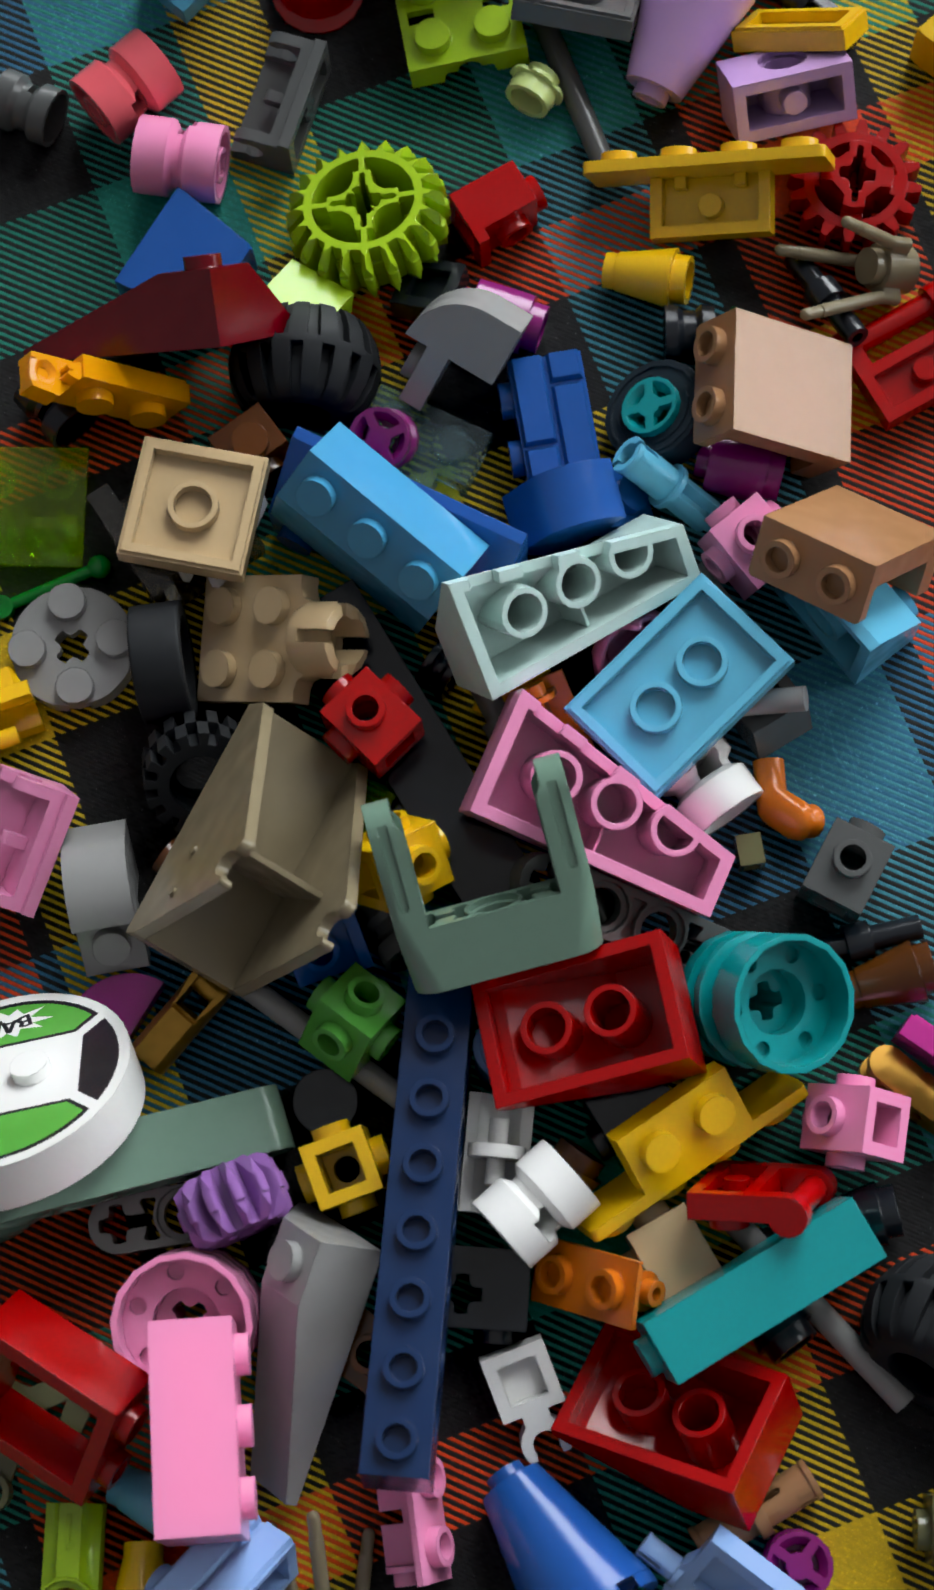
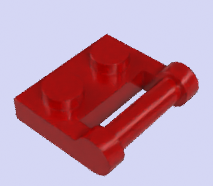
[830,280,934,431]
[686,1160,838,1238]

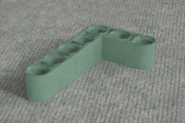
[0,1084,296,1243]

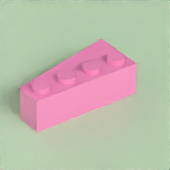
[458,688,736,917]

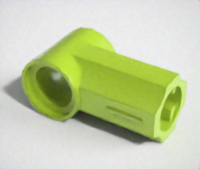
[41,1502,107,1590]

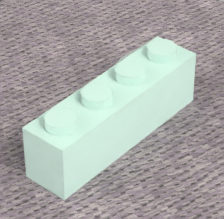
[435,514,700,701]

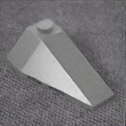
[250,1202,381,1506]

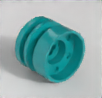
[684,931,854,1074]

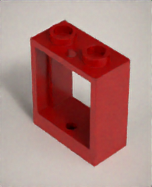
[0,1289,150,1507]

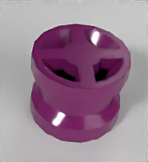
[350,407,420,469]
[761,1528,833,1590]

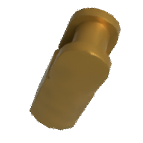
[132,972,232,1075]
[858,1045,934,1135]

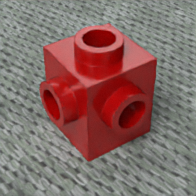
[319,666,425,779]

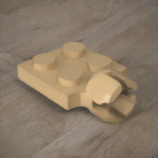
[197,574,369,705]

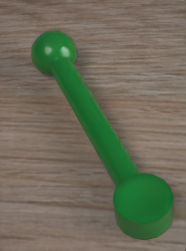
[0,555,112,621]

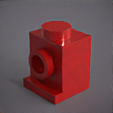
[449,160,548,269]

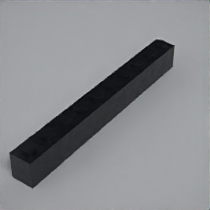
[317,579,671,1168]

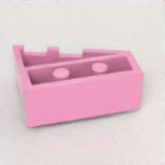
[147,1315,258,1547]

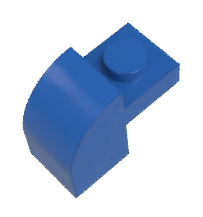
[502,458,653,555]

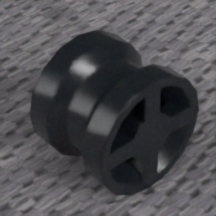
[663,304,715,363]

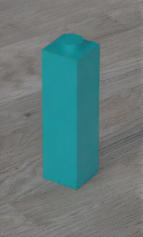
[632,1196,887,1385]

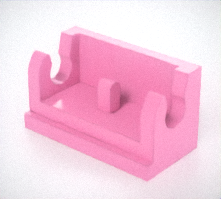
[0,763,80,918]

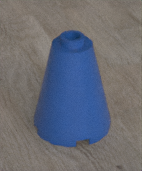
[483,1460,658,1590]

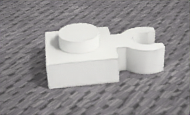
[478,1333,572,1464]

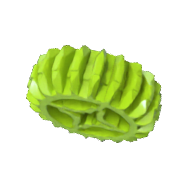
[285,140,451,298]

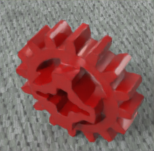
[787,119,922,253]

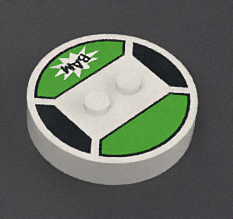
[0,993,146,1211]

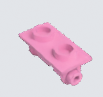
[376,1456,455,1588]

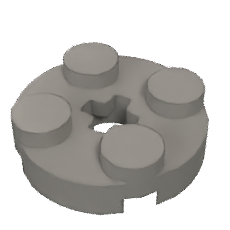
[8,583,132,712]

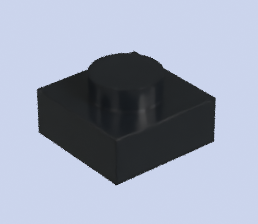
[390,260,469,321]

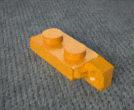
[18,351,191,428]

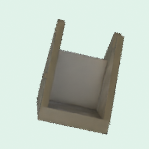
[126,702,368,997]

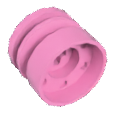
[110,1246,261,1390]

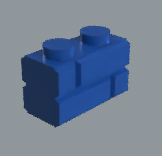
[497,349,600,481]

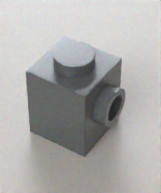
[796,817,895,924]

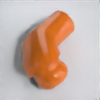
[752,757,825,841]

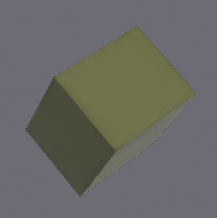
[733,832,766,872]

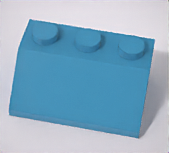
[270,421,490,634]

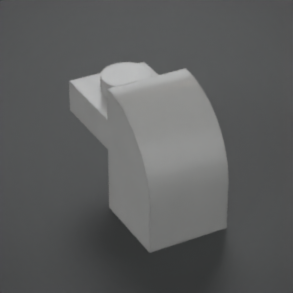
[399,288,533,411]
[60,819,151,977]

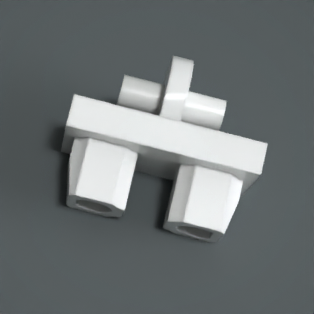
[458,1091,535,1214]

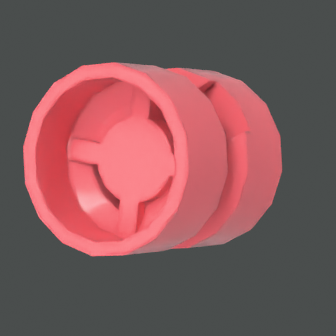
[69,28,184,144]

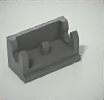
[230,31,332,175]

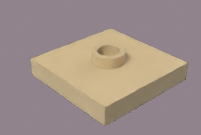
[116,436,271,584]

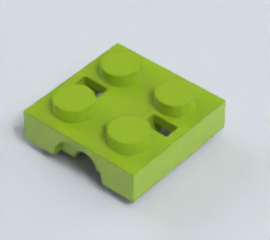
[395,0,530,89]

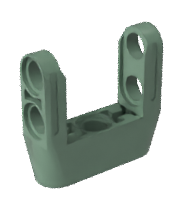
[361,752,603,994]

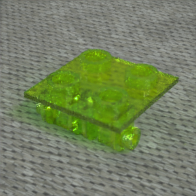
[0,447,89,568]

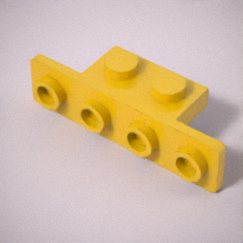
[583,136,835,244]
[576,1061,809,1242]

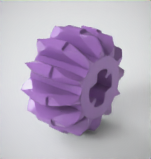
[173,1152,293,1252]

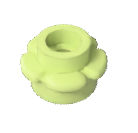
[505,62,563,118]

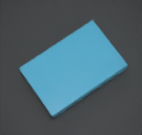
[564,573,795,799]

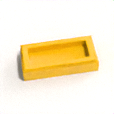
[731,7,869,53]

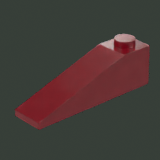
[23,252,290,360]

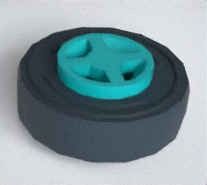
[605,359,703,465]

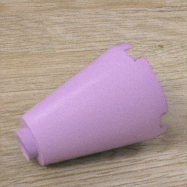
[626,0,756,109]

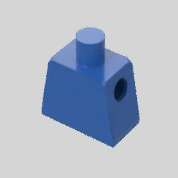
[114,187,258,295]

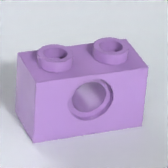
[716,51,858,142]

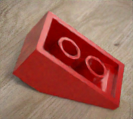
[471,929,707,1111]
[551,1323,803,1532]

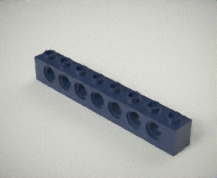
[358,973,476,1494]

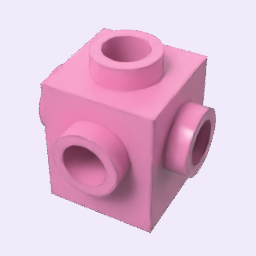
[697,492,781,601]
[800,1073,911,1172]

